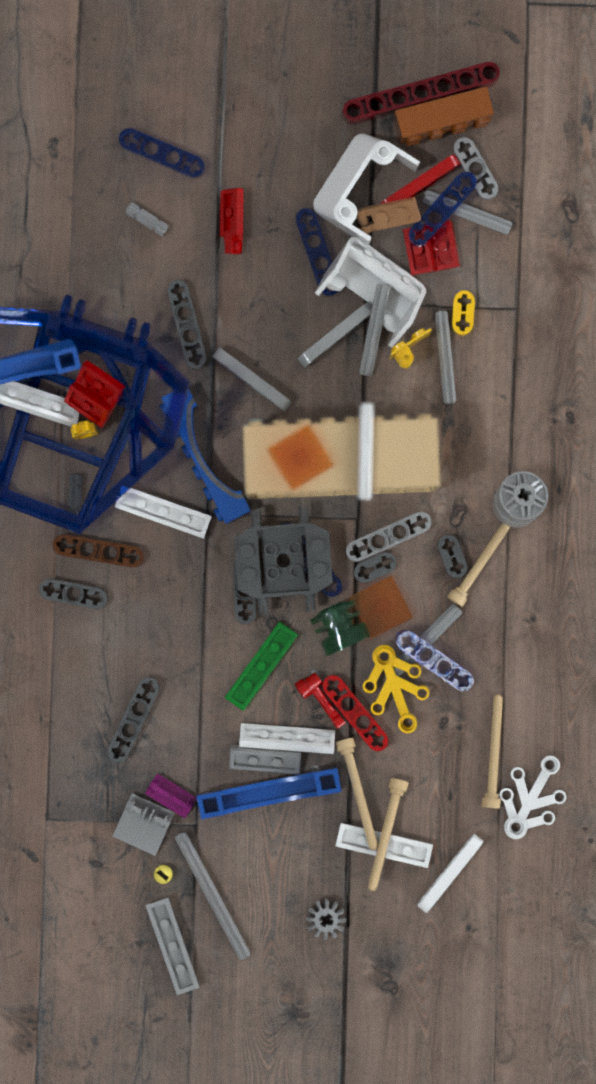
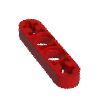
[380,154,461,204]
[322,675,388,751]

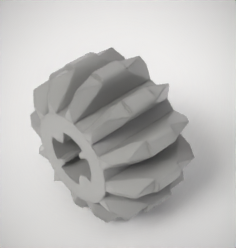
[306,899,346,940]

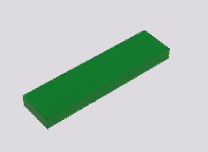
[224,621,298,711]

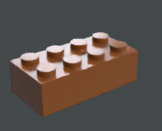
[393,87,494,147]

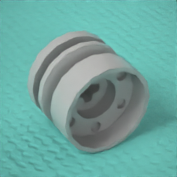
[492,471,549,528]

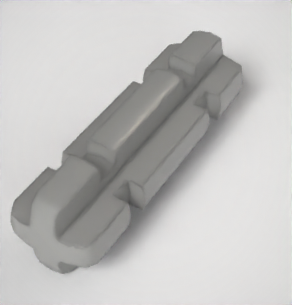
[125,202,169,236]

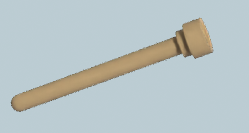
[447,523,510,607]
[481,694,503,808]
[335,738,378,850]
[368,778,409,891]

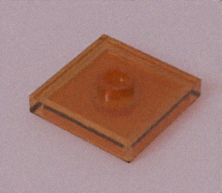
[267,424,334,491]
[350,576,413,639]

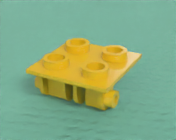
[389,328,432,369]

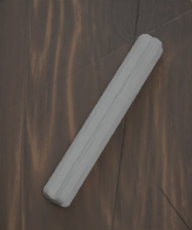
[422,190,512,235]
[359,284,390,376]
[435,311,456,404]
[393,604,462,677]

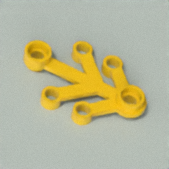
[363,645,430,733]

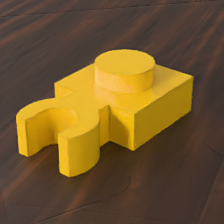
[70,421,99,441]

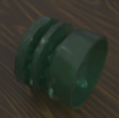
[310,600,371,656]

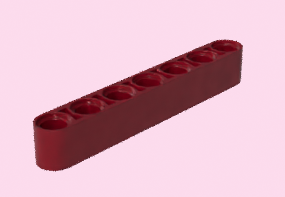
[343,62,500,125]

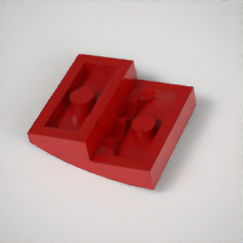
[403,220,460,276]
[64,360,125,428]

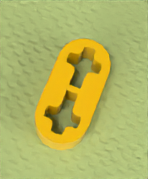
[452,290,475,336]

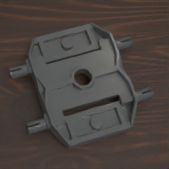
[234,506,333,615]

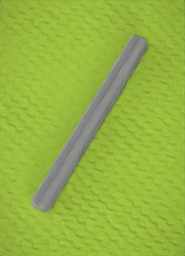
[175,831,250,960]

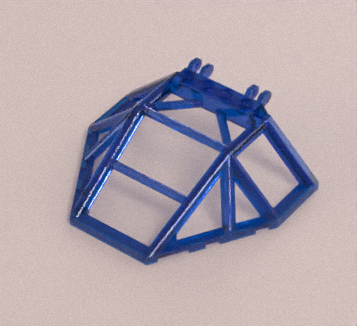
[0,294,190,534]

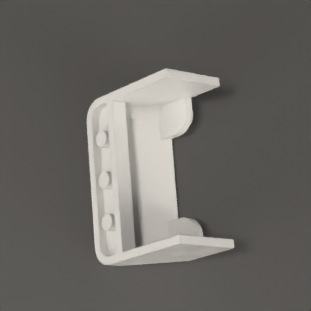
[313,134,420,245]
[315,237,426,348]

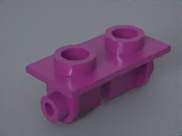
[145,774,197,818]

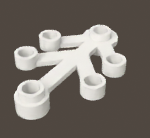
[499,755,567,839]

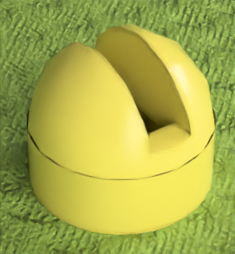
[154,865,173,884]

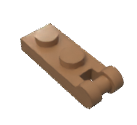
[356,197,421,234]

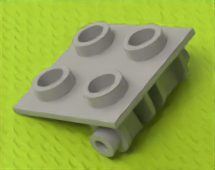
[113,793,175,856]

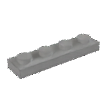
[146,897,200,995]

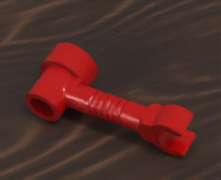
[294,672,346,729]

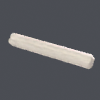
[358,403,373,500]

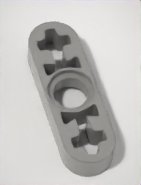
[453,137,498,201]

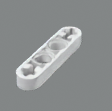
[417,834,483,913]

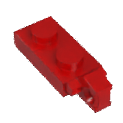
[220,188,244,255]

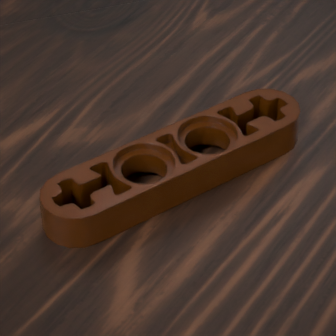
[53,535,144,568]

